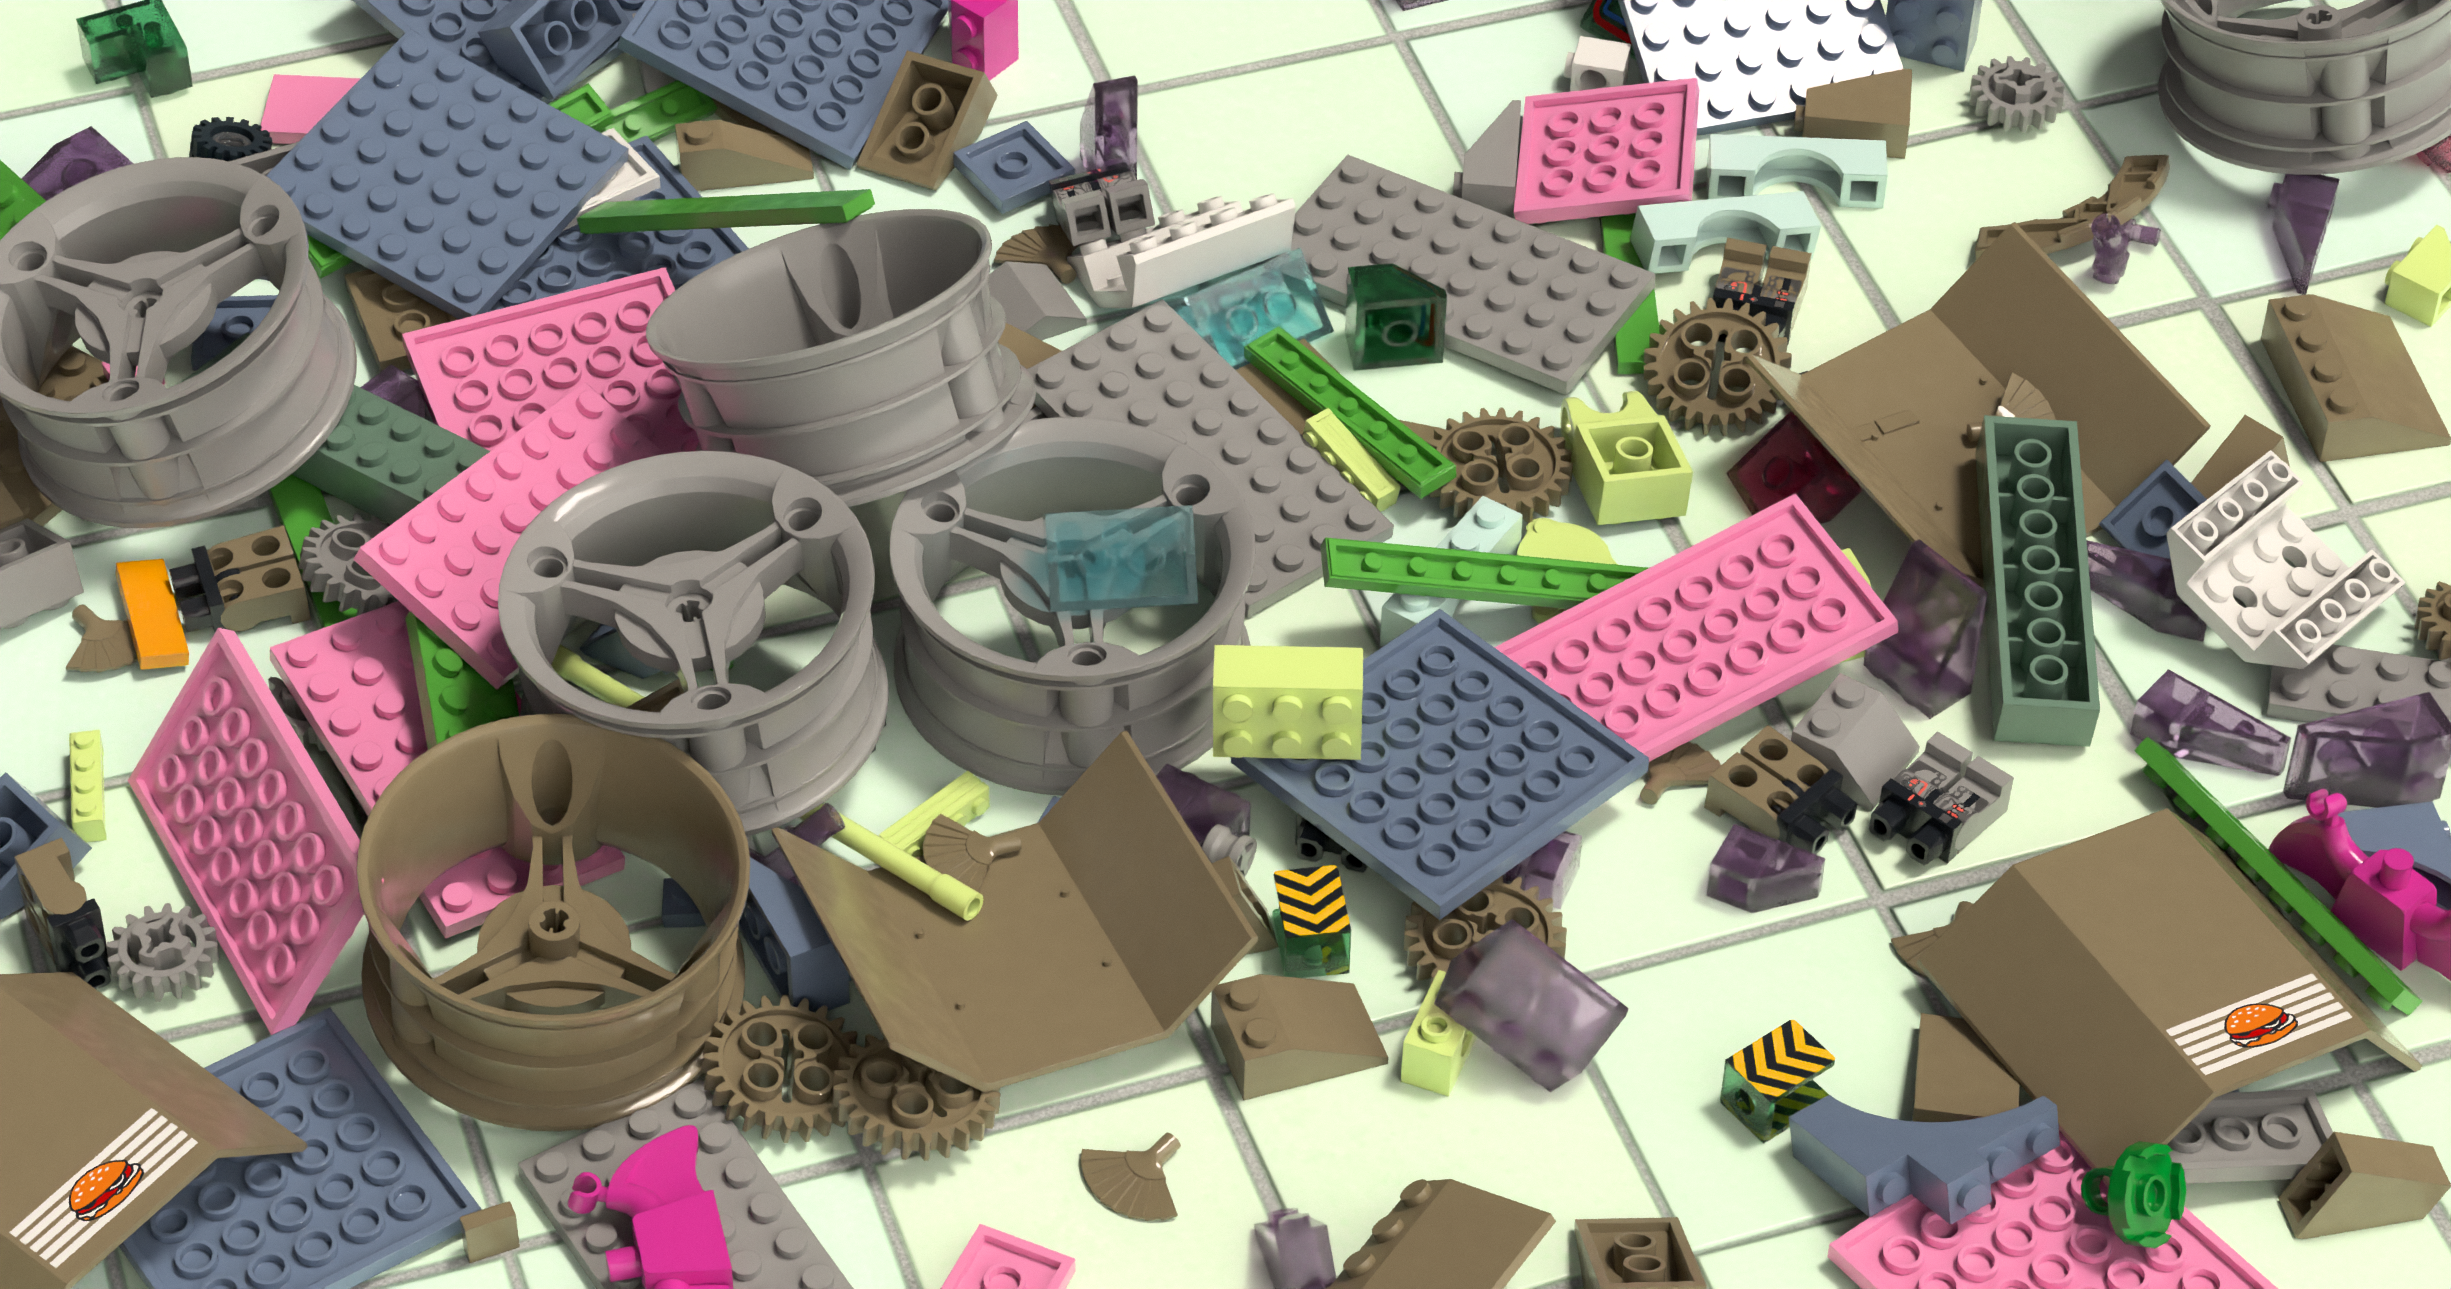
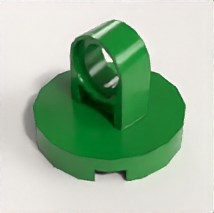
[2081,1141,2186,1248]

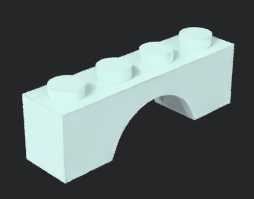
[1707,134,1888,208]
[1630,191,1821,274]
[1380,496,1523,647]

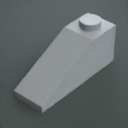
[1453,100,1521,218]

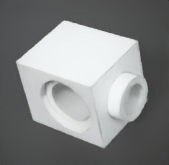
[1564,36,1631,91]

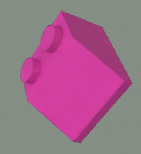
[948,0,1019,81]

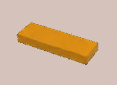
[115,559,189,670]

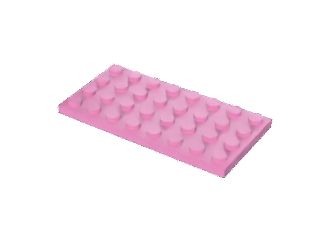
[353,382,665,690]
[1494,493,1898,762]
[270,601,625,939]
[128,628,384,1035]

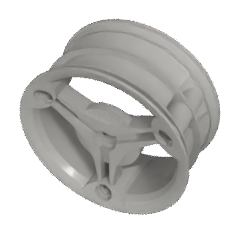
[2158,0,2451,175]
[0,157,357,528]
[646,209,1036,507]
[890,417,1256,796]
[498,451,889,837]

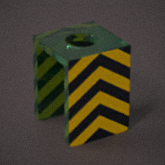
[1272,865,1351,978]
[1720,1020,1835,1144]

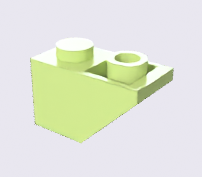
[2385,225,2451,327]

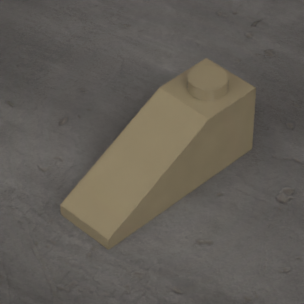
[675,120,814,191]

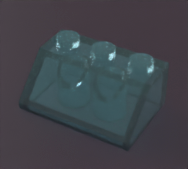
[1166,248,1334,370]
[1042,505,1198,612]

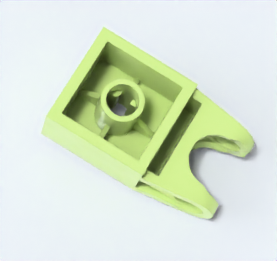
[1560,391,1693,525]

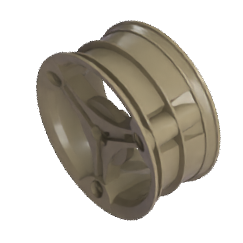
[357,714,750,1131]

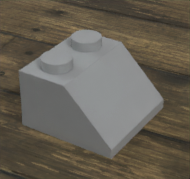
[0,518,84,629]
[1791,673,1920,811]

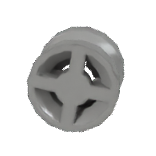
[1202,824,1257,877]

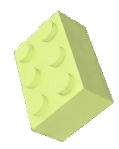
[1213,645,1363,760]

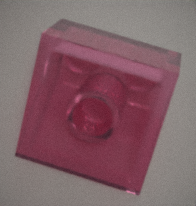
[1726,411,1863,524]

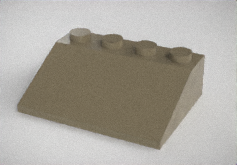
[2261,294,2451,462]
[1325,1179,1556,1289]

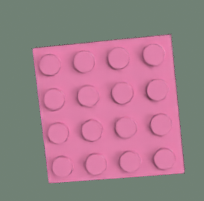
[1514,78,1700,224]

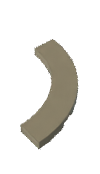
[1975,155,2170,260]

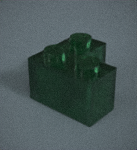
[76,0,193,98]

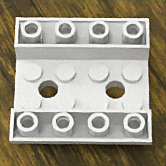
[1067,193,1296,308]
[2166,450,2406,669]

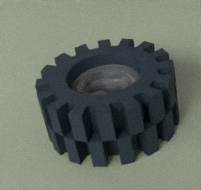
[189,117,272,162]

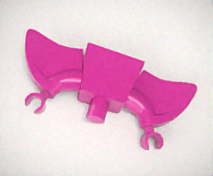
[2268,788,2451,981]
[567,1125,733,1289]

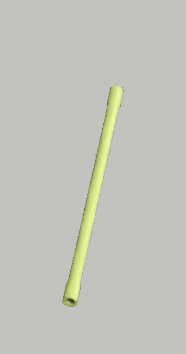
[551,644,984,921]

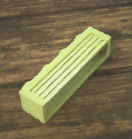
[1302,408,1401,512]
[69,730,107,842]
[879,771,990,857]

